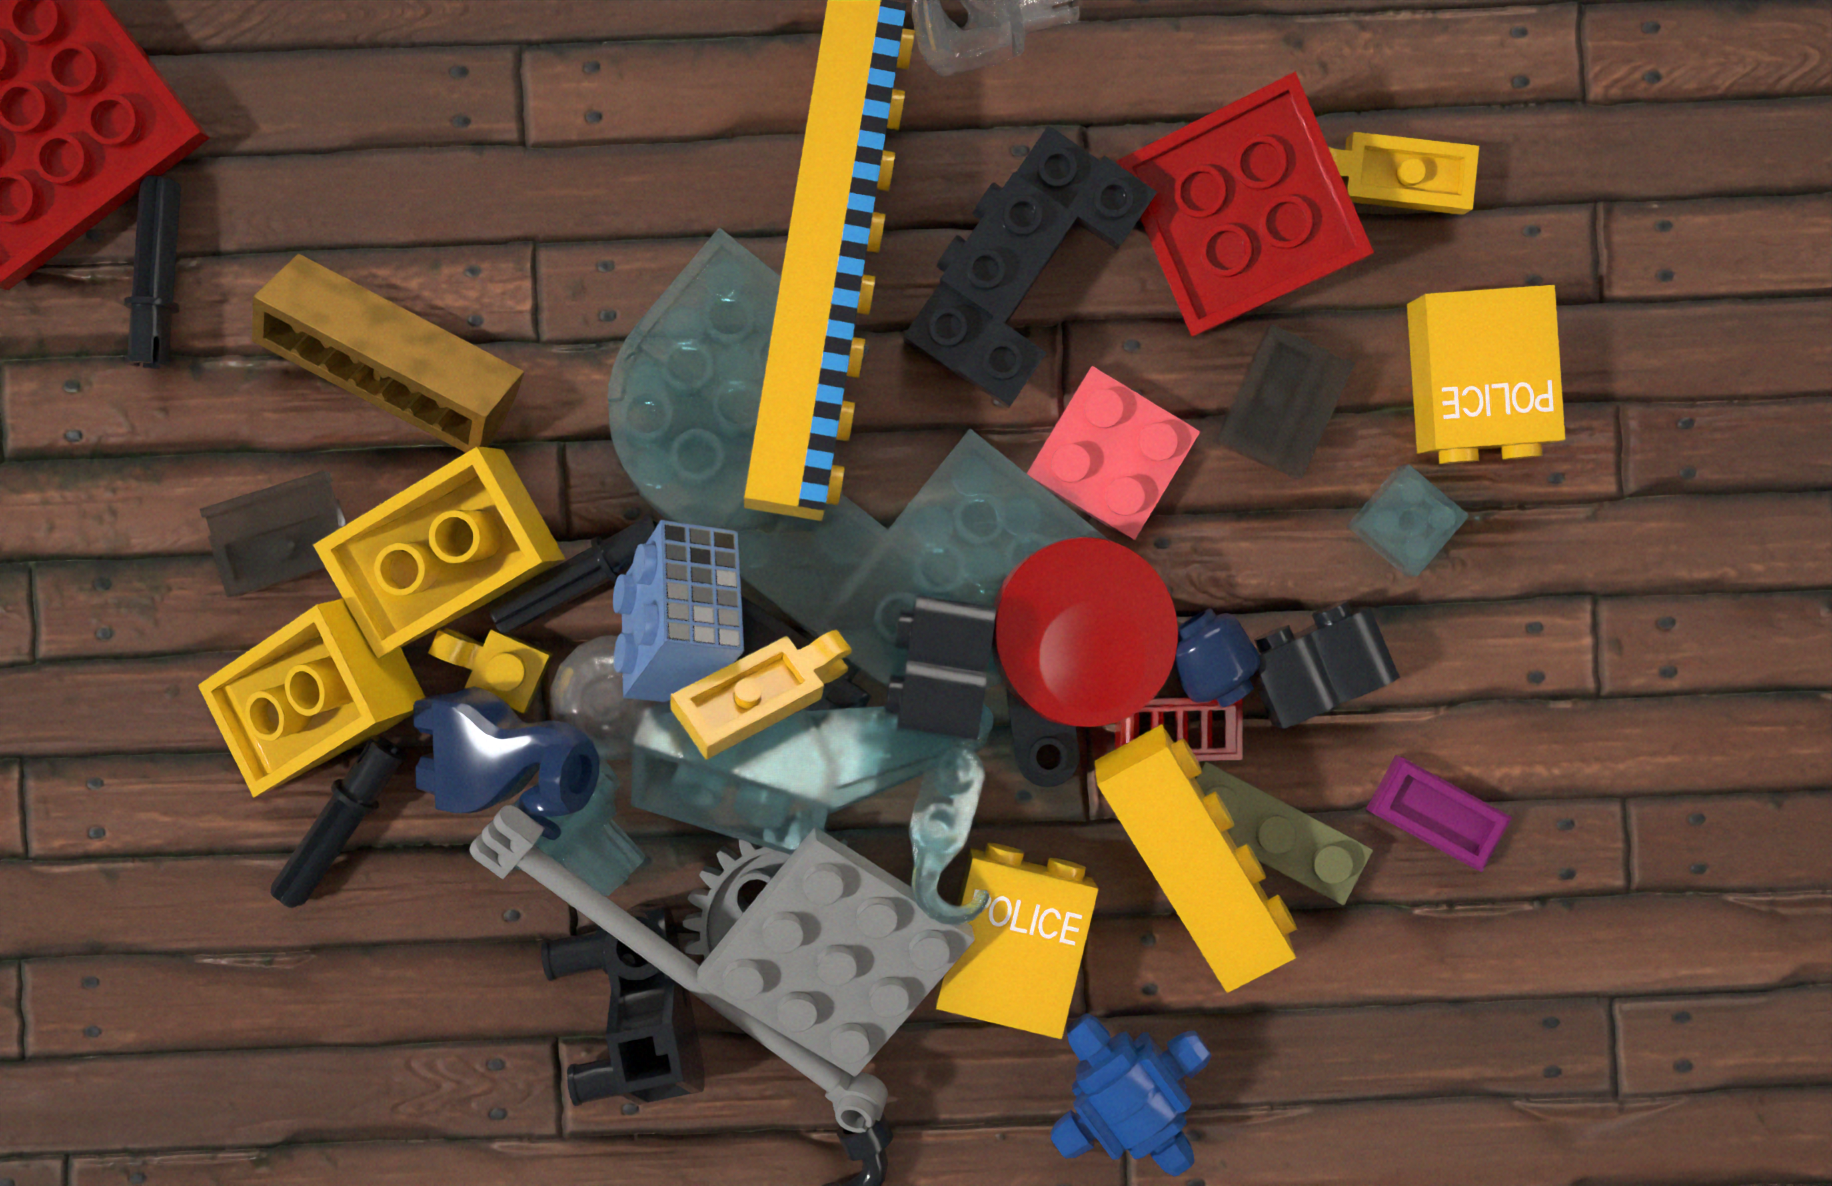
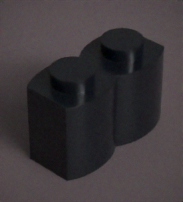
[884,595,996,742]
[1252,600,1400,729]

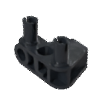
[541,904,705,1106]

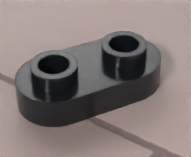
[1006,687,1080,787]

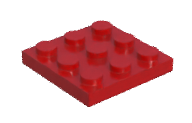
[1116,71,1375,337]

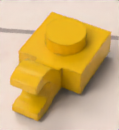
[428,628,553,713]

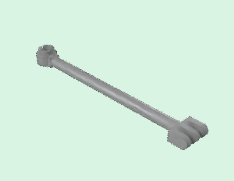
[470,805,888,1133]

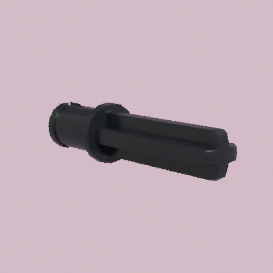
[124,175,181,369]
[489,514,659,634]
[270,735,407,908]

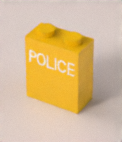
[1407,285,1565,464]
[935,843,1099,1039]

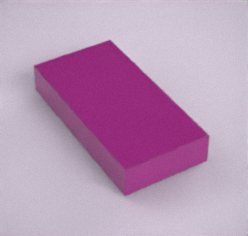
[1366,755,1512,872]

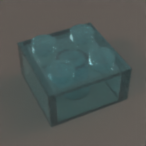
[1347,464,1469,577]

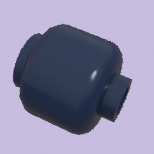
[1171,608,1260,708]

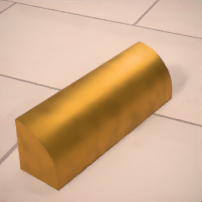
[252,253,524,453]

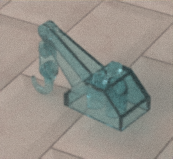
[631,699,994,925]

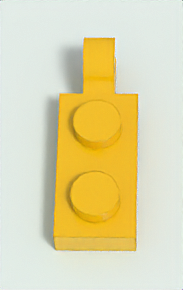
[1329,132,1479,215]
[670,630,852,760]

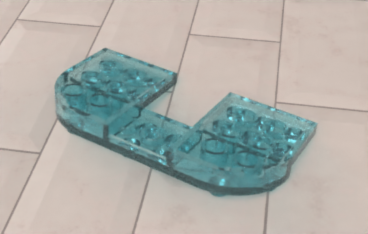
[607,228,1110,689]

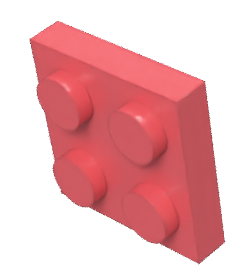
[1025,366,1200,541]

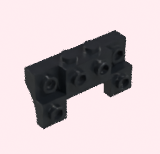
[903,125,1157,408]

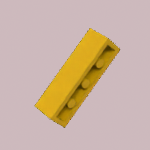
[1095,724,1297,993]

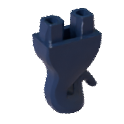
[413,686,600,840]

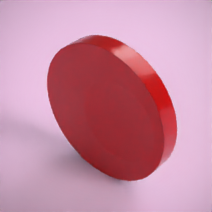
[991,537,1178,727]

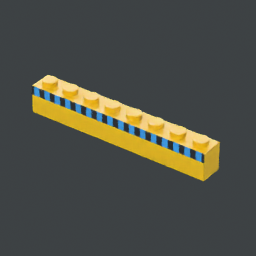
[744,0,915,521]

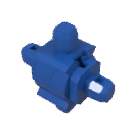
[1050,1013,1212,1176]

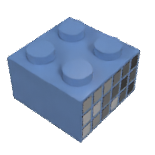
[613,520,744,703]

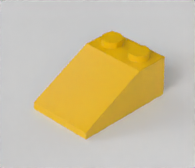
[313,447,565,658]
[198,598,426,797]

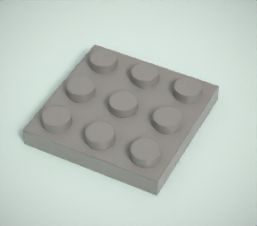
[697,827,975,1077]

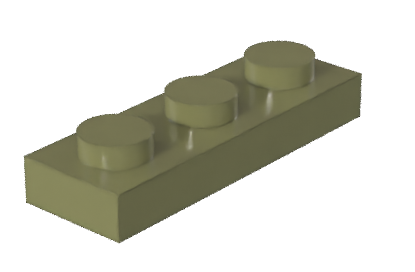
[1195,761,1373,905]

